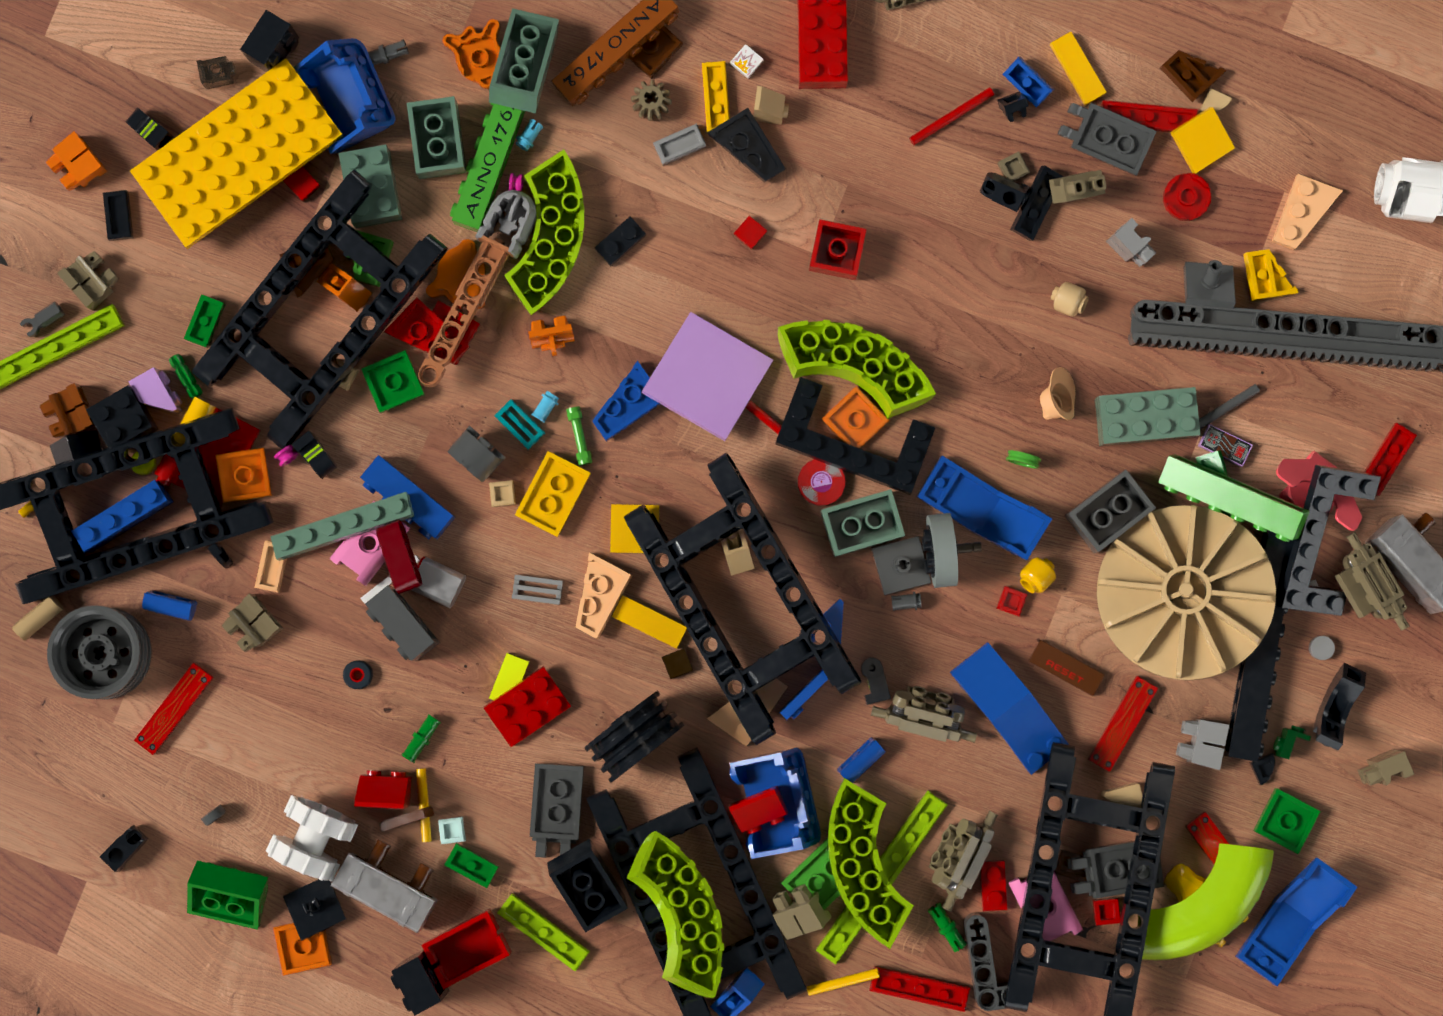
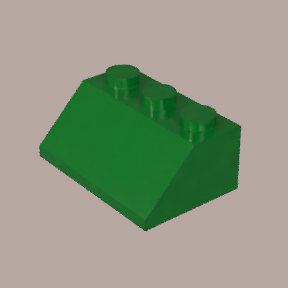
[187,861,268,930]

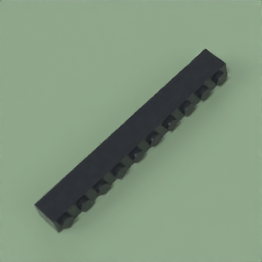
[1224,530,1294,762]

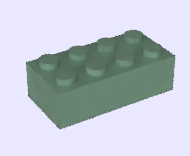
[489,8,559,113]
[1095,387,1201,446]

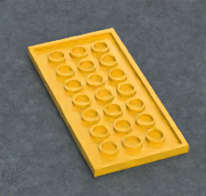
[130,58,344,249]

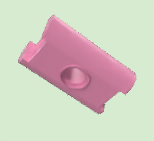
[330,501,410,586]
[1009,872,1083,941]

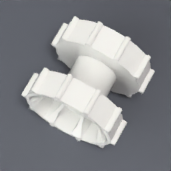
[266,795,358,882]

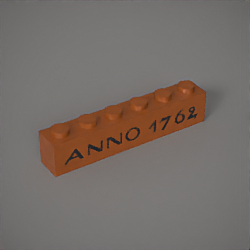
[551,0,679,107]

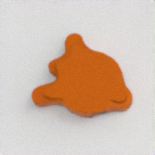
[442,19,501,89]
[426,239,486,309]

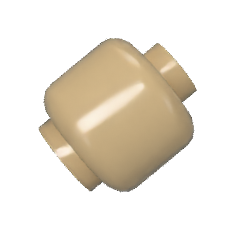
[1051,282,1089,317]

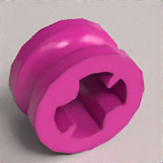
[509,173,523,192]
[274,445,299,467]

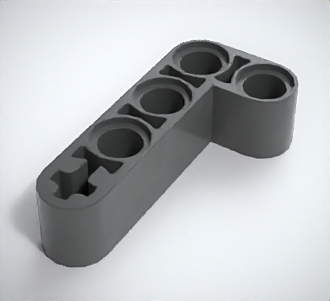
[964,913,1008,1011]

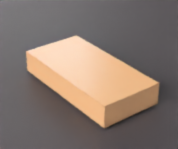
[254,541,287,593]

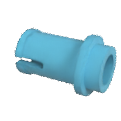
[516,119,543,151]
[531,391,559,423]

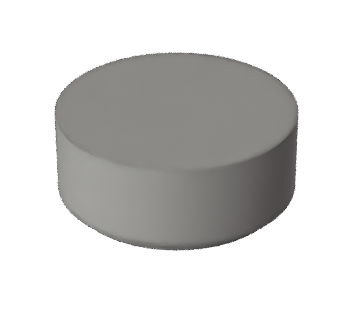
[1309,636,1335,660]

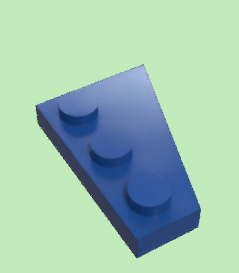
[592,361,660,442]

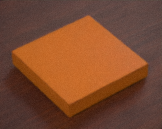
[821,386,890,449]
[215,448,272,503]
[273,922,332,976]

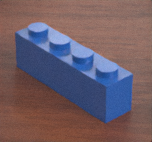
[360,455,456,540]
[71,480,174,553]

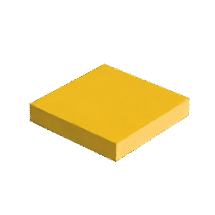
[1170,107,1235,174]
[610,504,660,553]

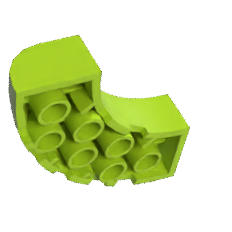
[504,149,584,316]
[778,320,936,419]
[828,778,914,949]
[627,831,724,998]
[1137,843,1274,960]

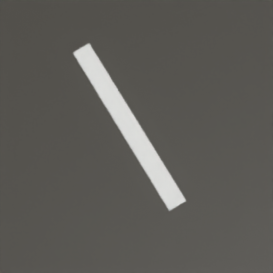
[361,555,420,604]

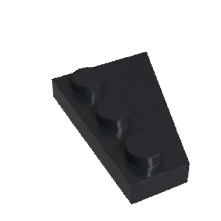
[707,108,786,183]

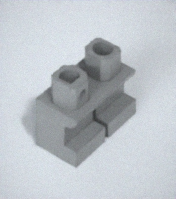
[1106,218,1156,267]
[1176,719,1229,770]

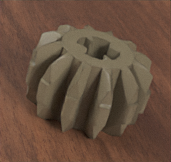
[631,79,672,121]

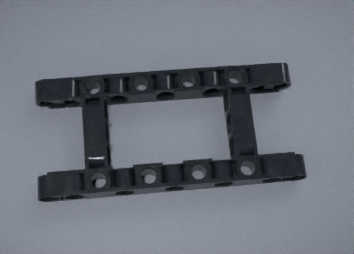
[192,170,448,449]
[0,408,274,604]
[624,453,861,745]
[1004,742,1175,1016]
[587,747,807,1016]

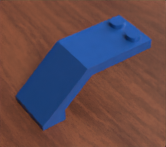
[916,456,1052,560]
[779,599,844,720]
[950,642,1069,775]
[1235,858,1357,986]

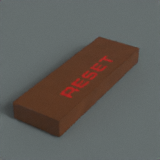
[1028,640,1104,696]

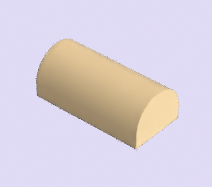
[12,595,64,641]

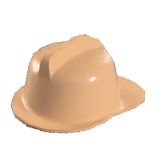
[1040,367,1076,420]

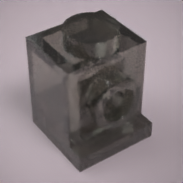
[196,56,236,90]

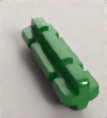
[169,354,203,399]

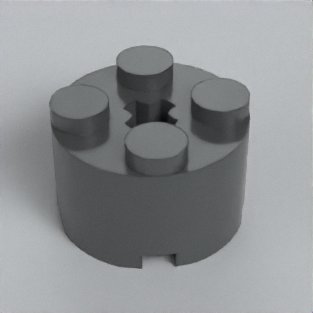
[447,425,506,482]

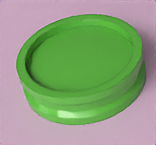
[1006,450,1041,469]

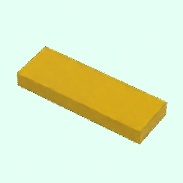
[1050,32,1107,106]
[702,61,730,135]
[612,595,687,649]

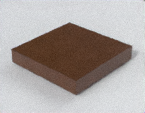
[628,26,683,79]

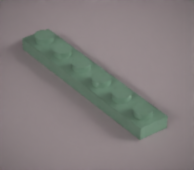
[270,492,414,561]

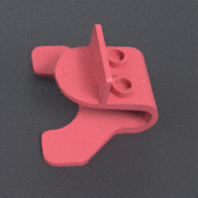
[1276,450,1362,531]

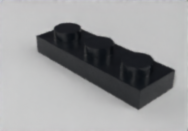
[1010,165,1064,241]

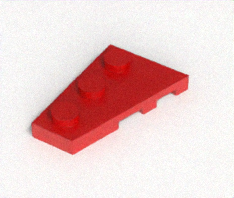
[384,297,470,365]

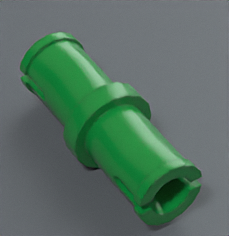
[401,714,441,763]
[927,902,967,952]

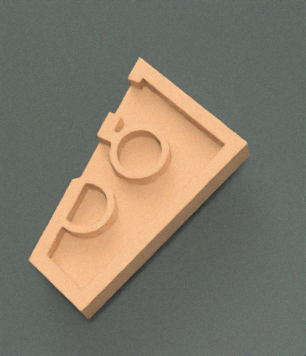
[1271,174,1343,250]
[576,552,633,639]
[707,679,788,746]

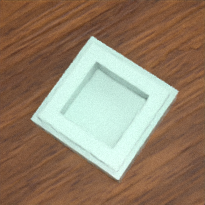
[438,817,466,844]

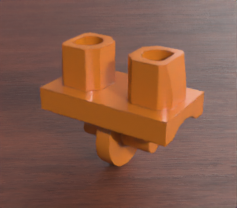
[528,316,575,356]

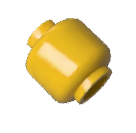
[1020,557,1056,593]

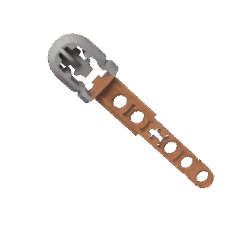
[418,190,536,387]

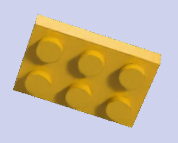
[515,451,591,537]

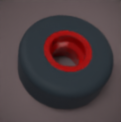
[343,660,373,689]

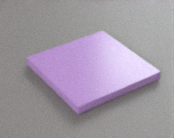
[642,312,773,441]

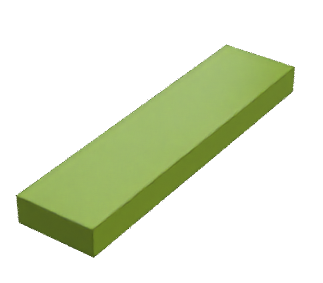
[497,893,590,971]

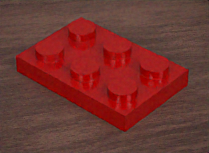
[483,666,571,747]

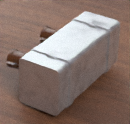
[1365,513,1443,614]
[331,839,438,933]

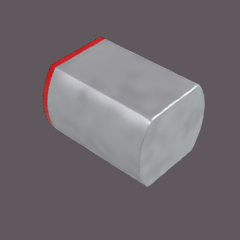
[411,556,466,608]

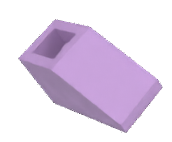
[128,367,182,414]

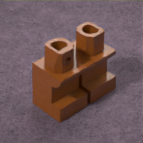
[39,383,96,438]

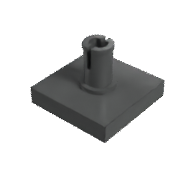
[1183,260,1236,308]
[871,536,931,595]

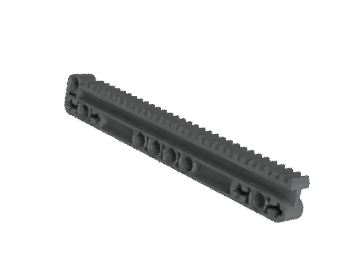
[1128,300,1443,373]

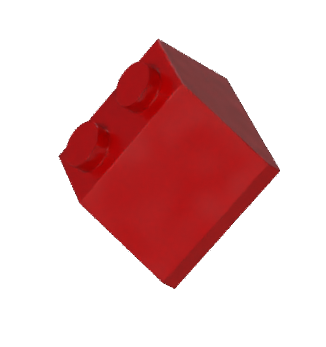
[354,770,412,809]
[729,786,788,834]

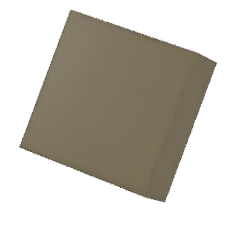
[997,151,1030,182]

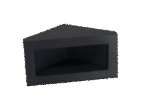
[50,430,102,464]

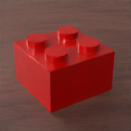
[809,219,867,280]

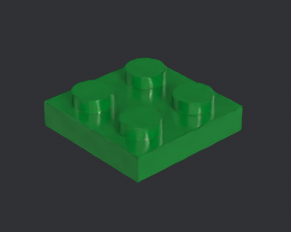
[361,350,425,414]
[1253,788,1321,855]

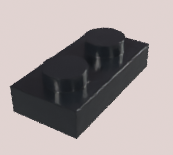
[595,216,646,267]

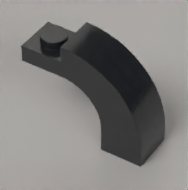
[1313,663,1366,750]

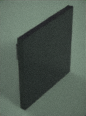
[283,879,347,941]

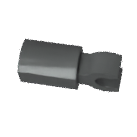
[20,301,65,337]

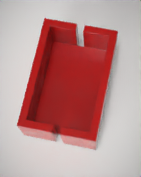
[421,908,512,989]

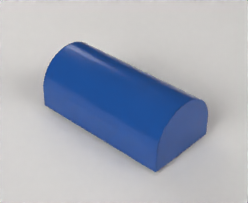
[1002,56,1054,107]
[142,590,198,621]
[837,737,886,783]

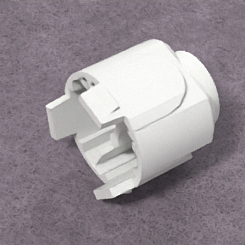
[1374,157,1443,223]

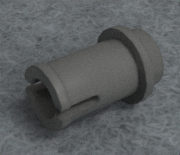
[891,592,922,611]

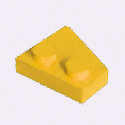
[1243,249,1298,301]

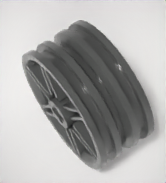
[47,605,152,700]

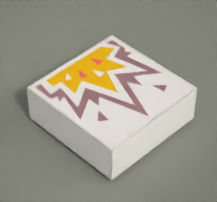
[730,44,764,79]

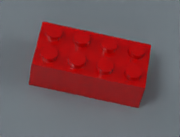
[797,0,848,89]

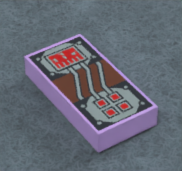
[1198,424,1253,467]

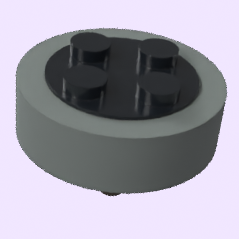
[922,513,982,588]

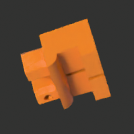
[46,131,108,191]

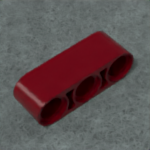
[376,520,423,594]

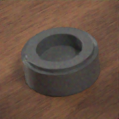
[201,804,226,826]

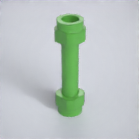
[566,406,593,466]

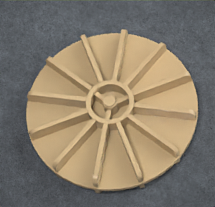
[1097,505,1276,680]

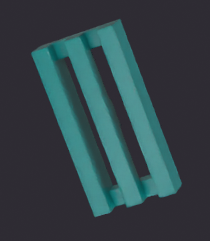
[494,399,546,450]

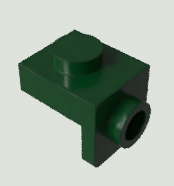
[1273,725,1312,760]

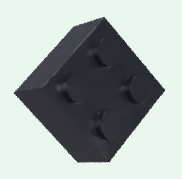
[240,9,299,72]
[86,385,159,447]

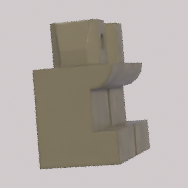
[1049,170,1106,204]
[57,251,119,311]
[222,593,284,652]
[1357,749,1414,786]
[773,884,832,940]

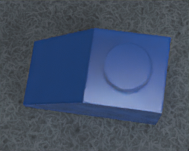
[710,968,765,1016]

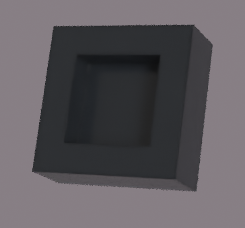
[997,92,1029,122]

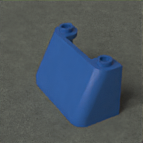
[293,38,395,154]
[730,748,821,859]

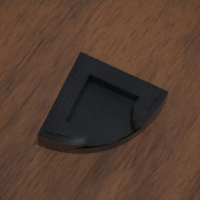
[208,543,233,569]
[1249,753,1275,785]

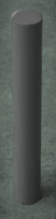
[1199,384,1260,429]

